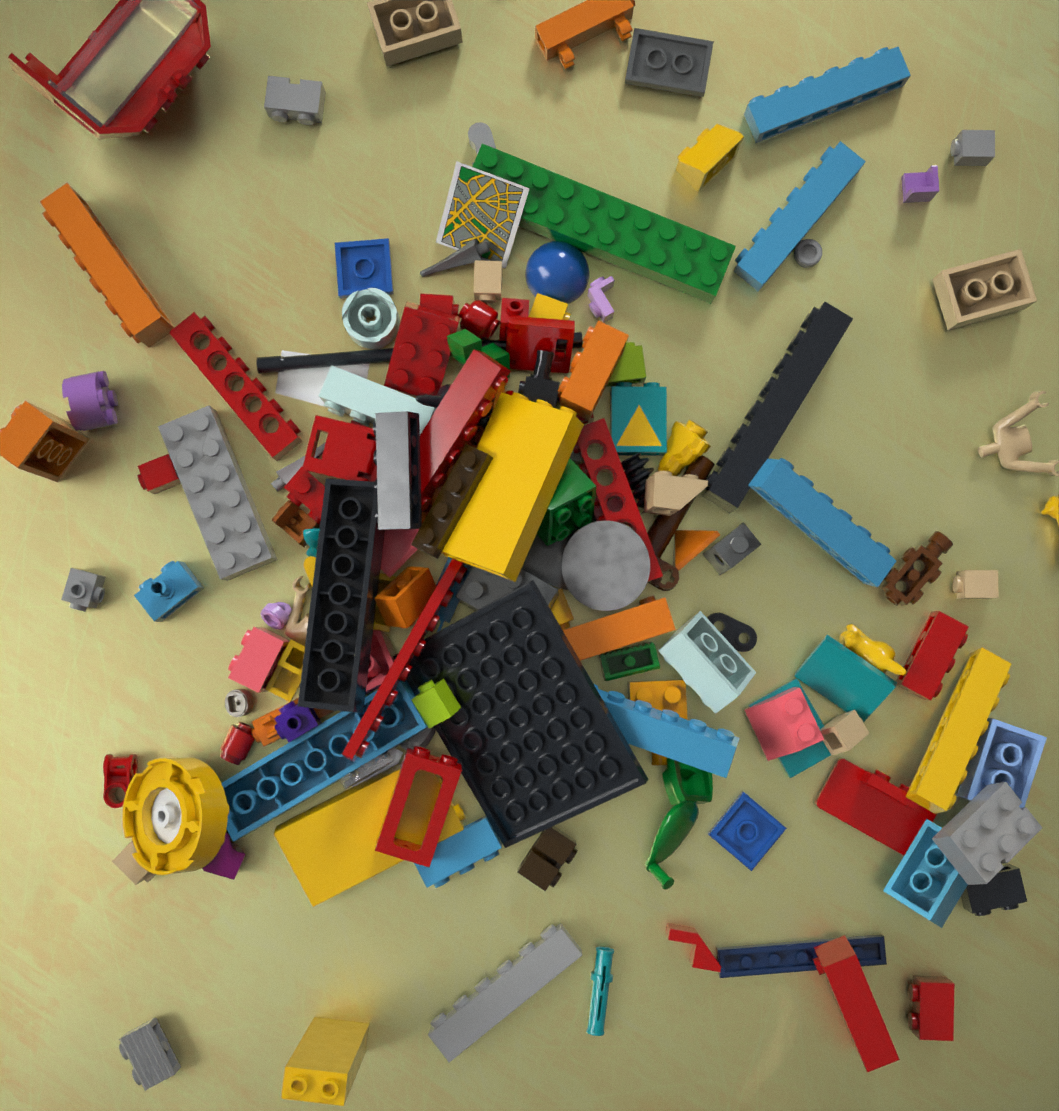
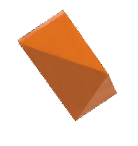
[673,530,720,571]

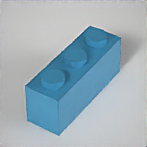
[414,815,502,888]

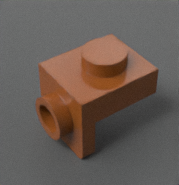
[272,500,320,548]

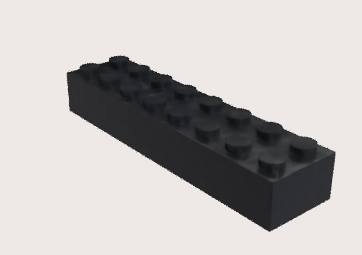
[702,301,853,513]
[298,478,385,713]

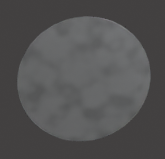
[562,521,650,611]

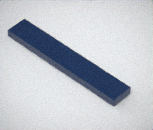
[716,934,887,978]

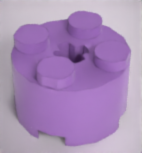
[62,371,118,431]

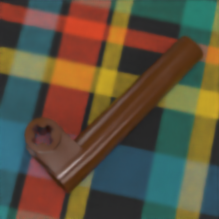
[647,455,715,591]

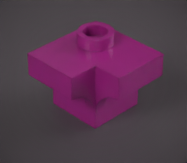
[202,829,245,880]

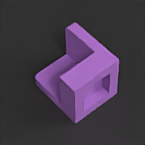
[902,165,939,203]

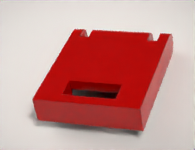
[505,316,575,373]
[302,415,376,481]

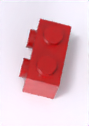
[284,467,325,525]

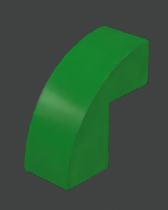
[447,329,510,378]

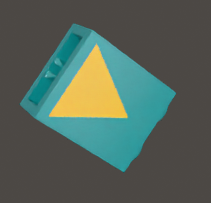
[610,382,667,456]

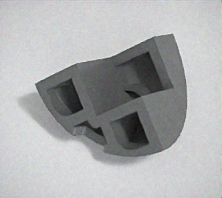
[521,532,574,590]

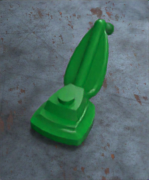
[645,758,713,890]

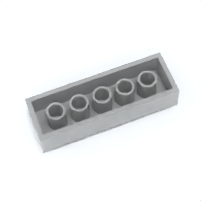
[158,405,278,581]

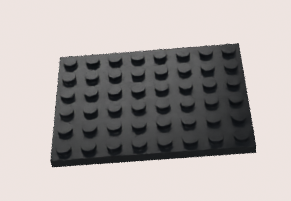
[393,580,648,848]

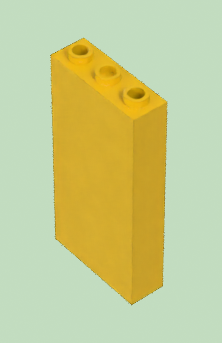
[441,392,584,582]
[274,762,466,907]

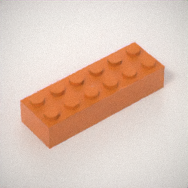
[40,183,174,347]

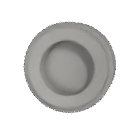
[794,239,822,268]

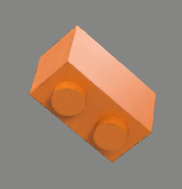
[374,566,436,628]

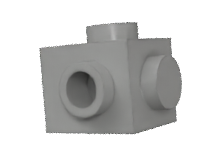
[61,568,106,612]

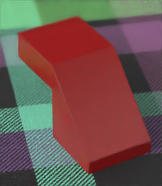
[665,923,721,972]

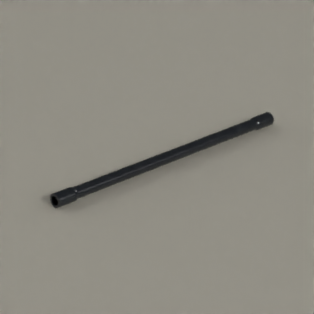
[256,332,583,374]

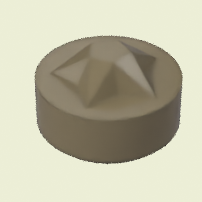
[225,689,253,717]

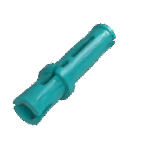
[586,946,614,1036]

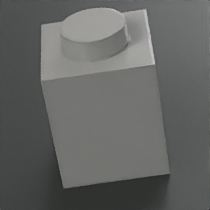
[950,130,995,166]

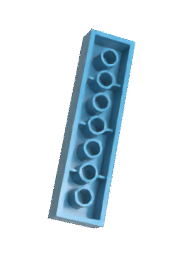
[222,680,428,842]

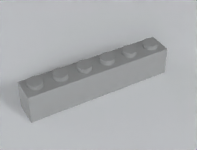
[428,923,582,1062]

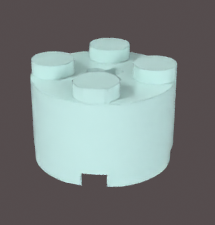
[342,288,400,349]

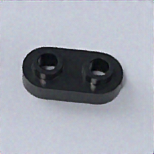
[707,613,757,652]

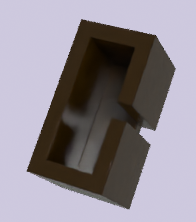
[517,826,578,891]

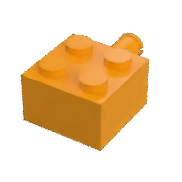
[627,679,688,765]

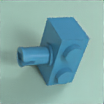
[134,561,204,622]

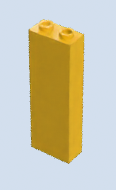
[281,1017,369,1106]

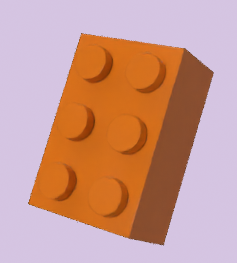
[557,320,629,421]

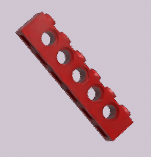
[169,312,302,462]
[573,418,663,582]

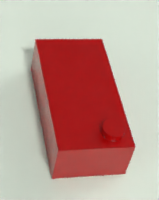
[813,935,900,1073]

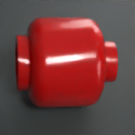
[458,300,500,340]

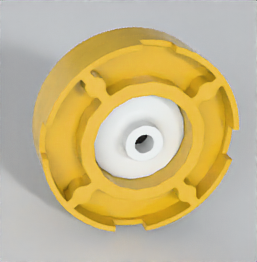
[122,757,229,875]

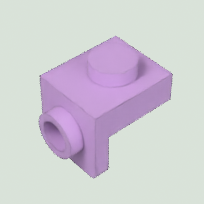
[587,276,615,323]

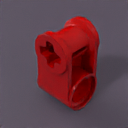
[103,754,138,808]

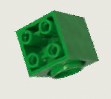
[537,458,596,546]

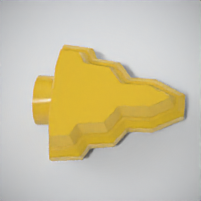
[658,419,711,476]

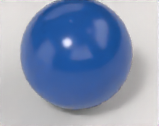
[525,241,590,304]

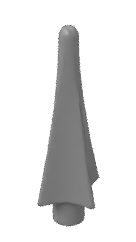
[271,442,326,492]

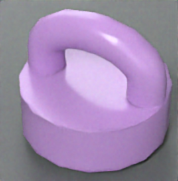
[260,602,292,629]

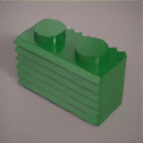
[599,642,660,681]

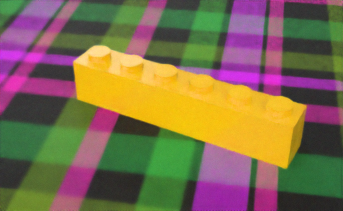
[906,647,1011,814]

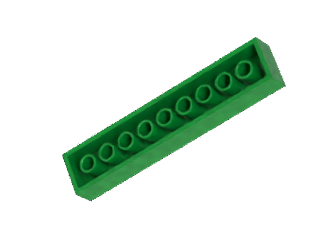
[472,143,736,304]

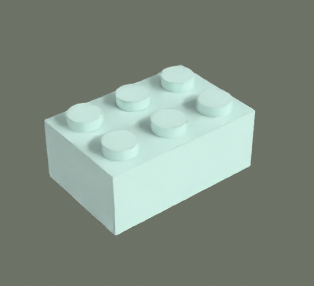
[659,611,756,714]

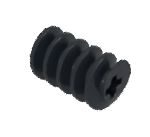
[621,453,654,515]

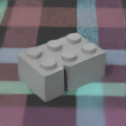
[932,782,1042,885]

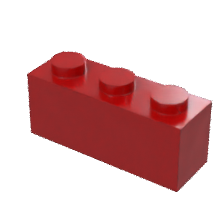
[896,611,969,701]

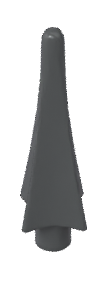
[420,239,490,277]

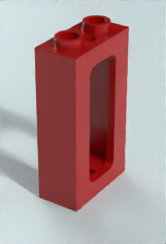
[375,746,462,868]

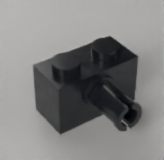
[518,350,560,408]

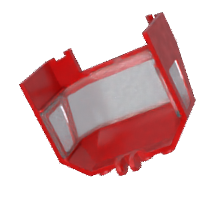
[8,0,211,140]

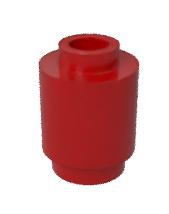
[220,722,255,765]

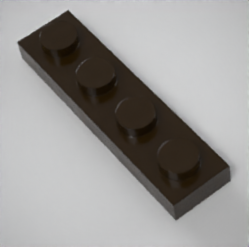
[411,444,493,559]

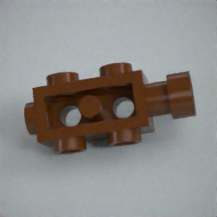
[881,531,953,606]

